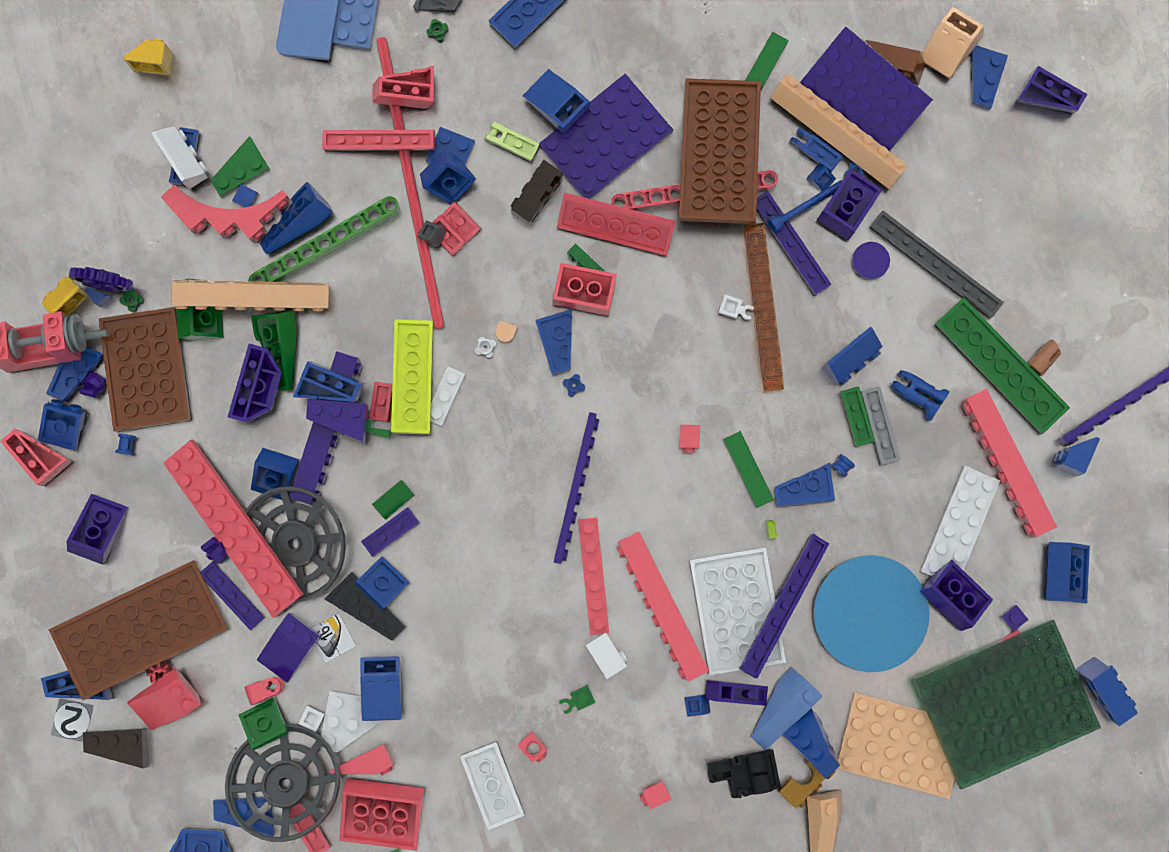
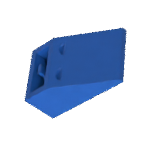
[522,69,590,134]
[360,656,401,721]

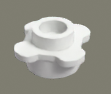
[475,337,496,358]

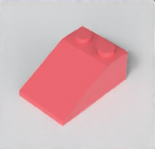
[127,667,201,730]

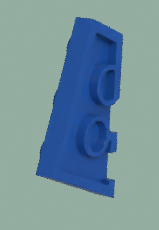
[774,463,835,507]
[213,797,275,836]

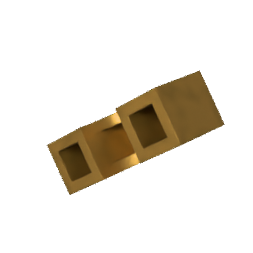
[777,760,836,809]

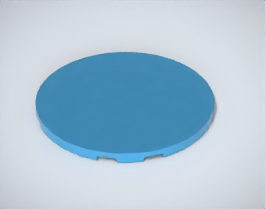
[813,556,929,672]

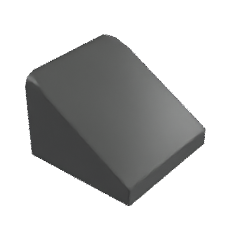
[417,220,446,247]

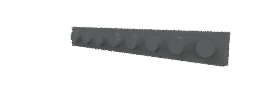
[870,210,1004,318]

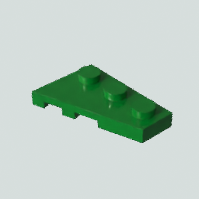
[210,136,270,198]

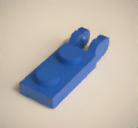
[790,128,843,172]

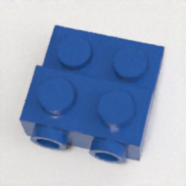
[38,399,86,450]

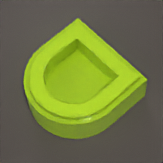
[766,520,777,541]

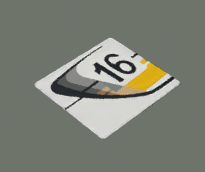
[313,614,356,662]

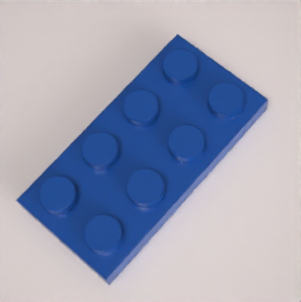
[488,0,564,48]

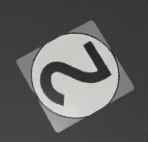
[51,699,93,742]

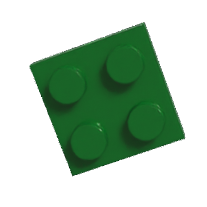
[238,697,289,750]

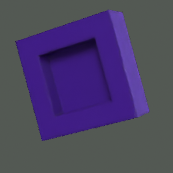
[1000,604,1029,632]

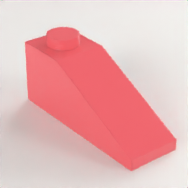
[330,744,395,775]

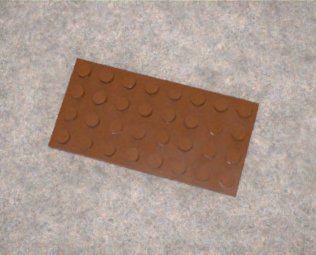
[679,78,761,224]
[48,560,228,701]

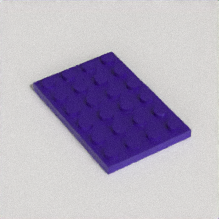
[800,26,933,151]
[539,73,673,199]

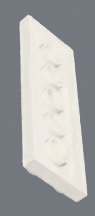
[920,466,1000,577]

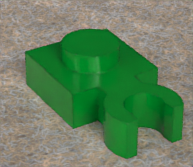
[559,685,596,714]

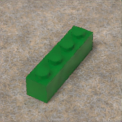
[567,243,606,272]

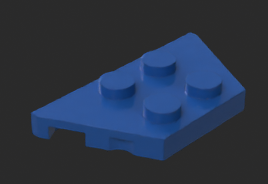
[170,828,232,852]

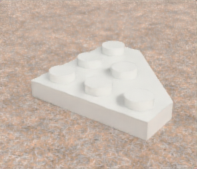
[320,691,383,752]

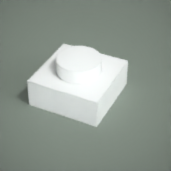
[298,706,325,732]

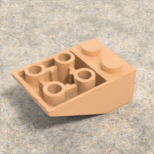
[922,7,984,79]

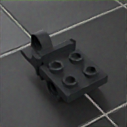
[707,749,781,798]

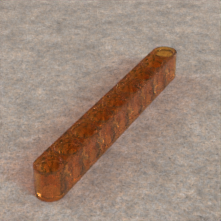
[744,223,784,391]

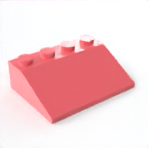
[339,778,424,851]

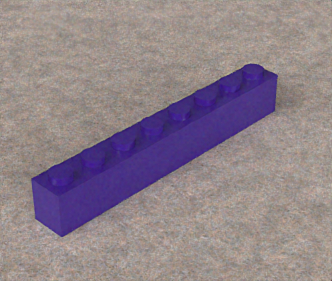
[289,351,362,505]

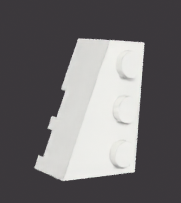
[586,633,628,679]

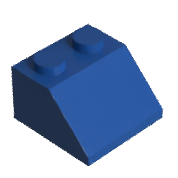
[420,149,476,204]
[1054,437,1100,477]
[251,448,299,500]

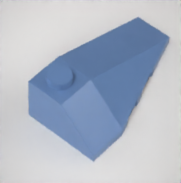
[751,667,822,750]

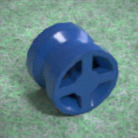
[830,454,855,478]

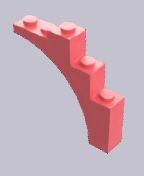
[161,185,290,242]

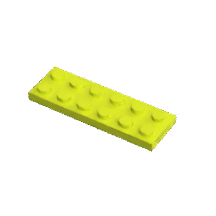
[391,319,433,434]

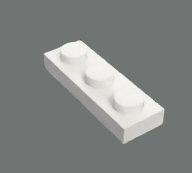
[430,367,465,427]

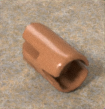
[1028,340,1061,376]

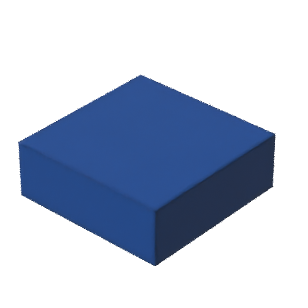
[232,184,258,208]

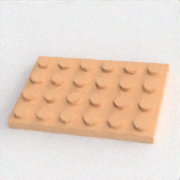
[837,692,968,799]

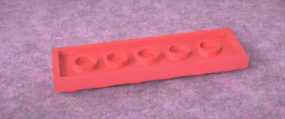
[557,193,676,256]

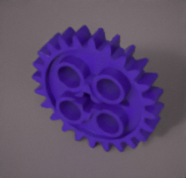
[68,267,133,292]

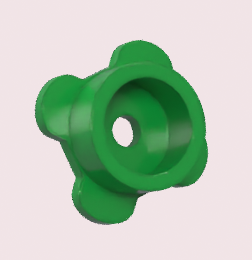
[426,19,448,41]
[120,289,143,311]

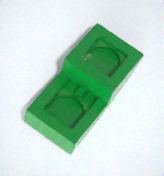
[366,419,392,440]

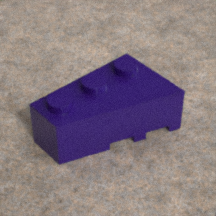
[1015,66,1088,114]
[306,399,368,444]

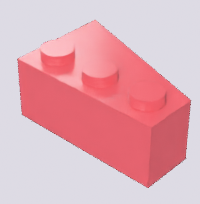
[372,66,434,109]
[0,429,73,486]

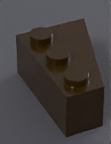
[510,159,563,226]
[83,728,148,768]

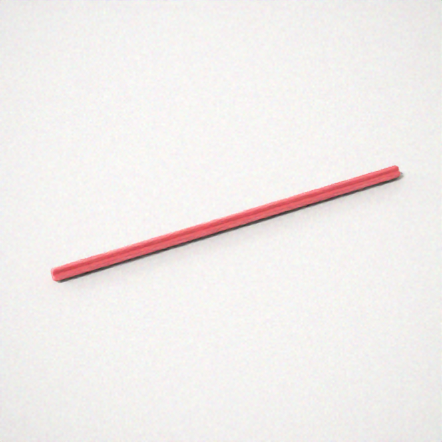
[376,37,444,329]

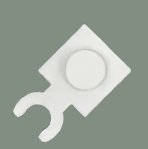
[718,295,754,320]

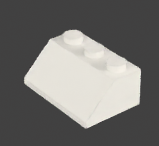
[151,126,208,190]

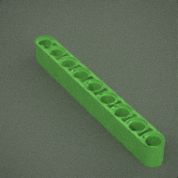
[248,196,400,282]

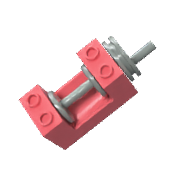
[0,311,109,373]

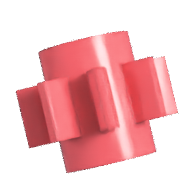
[146,661,171,683]

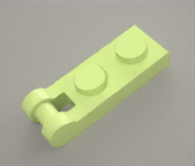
[484,122,540,162]

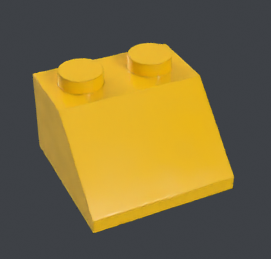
[124,38,173,75]
[41,276,88,315]

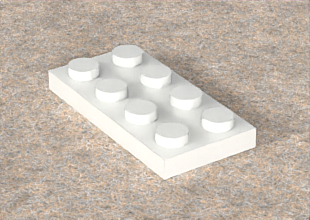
[460,741,525,830]

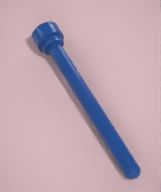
[767,180,843,233]

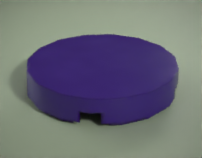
[852,241,890,280]

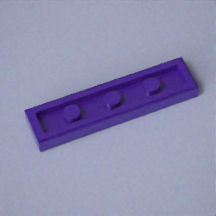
[200,561,266,631]

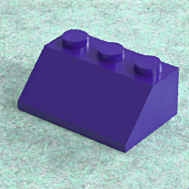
[920,560,993,631]

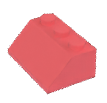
[553,263,617,316]

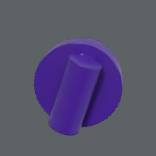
[79,372,106,398]
[201,537,227,564]

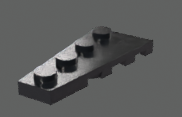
[324,572,406,641]

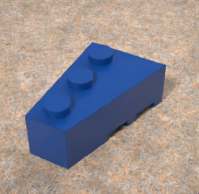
[293,361,365,402]
[1075,656,1138,726]
[783,708,840,779]

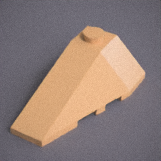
[807,790,843,852]

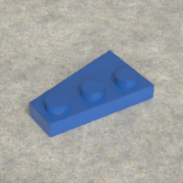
[971,45,1008,110]
[536,309,572,375]
[46,348,103,402]

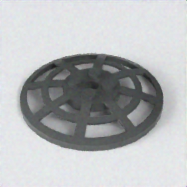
[245,486,346,602]
[225,724,341,842]

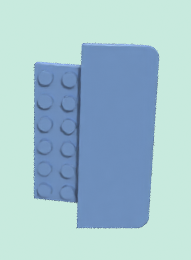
[276,0,379,60]

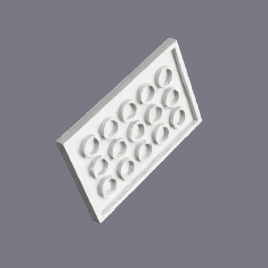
[689,548,786,675]

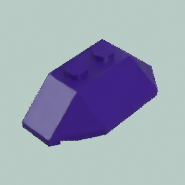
[228,343,282,423]

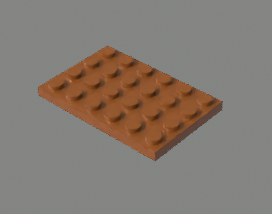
[98,307,191,432]

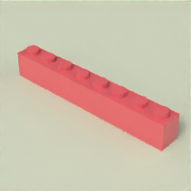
[963,389,1057,538]
[616,532,709,682]

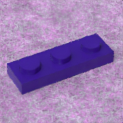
[361,507,419,557]

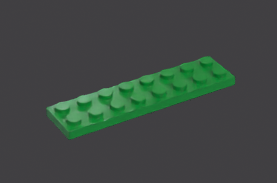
[935,297,1070,435]

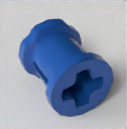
[115,434,136,456]

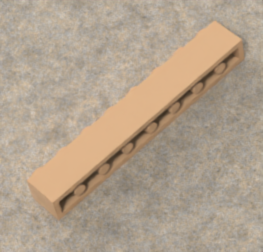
[770,74,908,190]
[171,280,329,311]

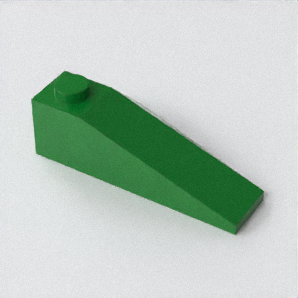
[251,310,297,390]

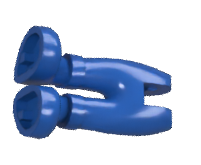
[891,370,950,421]

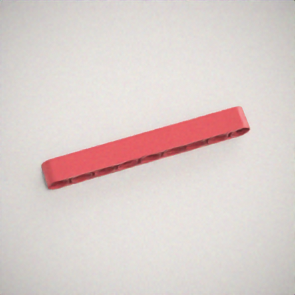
[611,170,778,211]

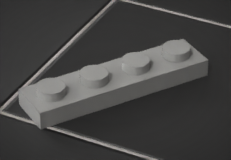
[861,386,900,465]

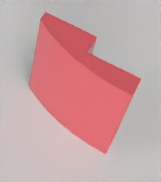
[432,202,482,255]
[369,382,392,423]

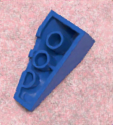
[260,182,332,254]

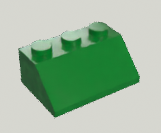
[176,278,223,340]

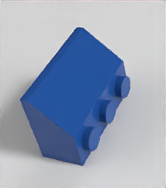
[822,327,883,385]
[1045,542,1090,603]

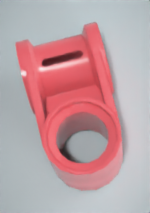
[244,677,284,705]

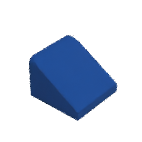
[807,165,836,191]
[85,287,111,307]
[684,694,711,717]

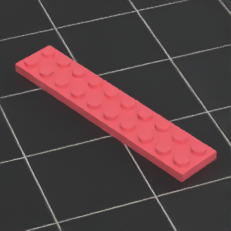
[163,439,304,618]

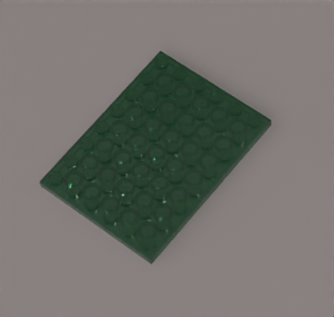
[913,619,1101,789]

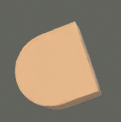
[496,320,518,343]

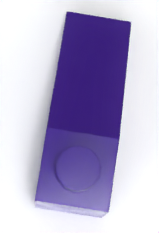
[705,680,768,706]

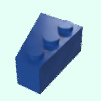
[41,671,113,700]

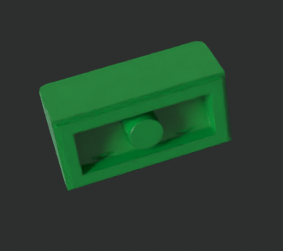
[372,480,414,520]

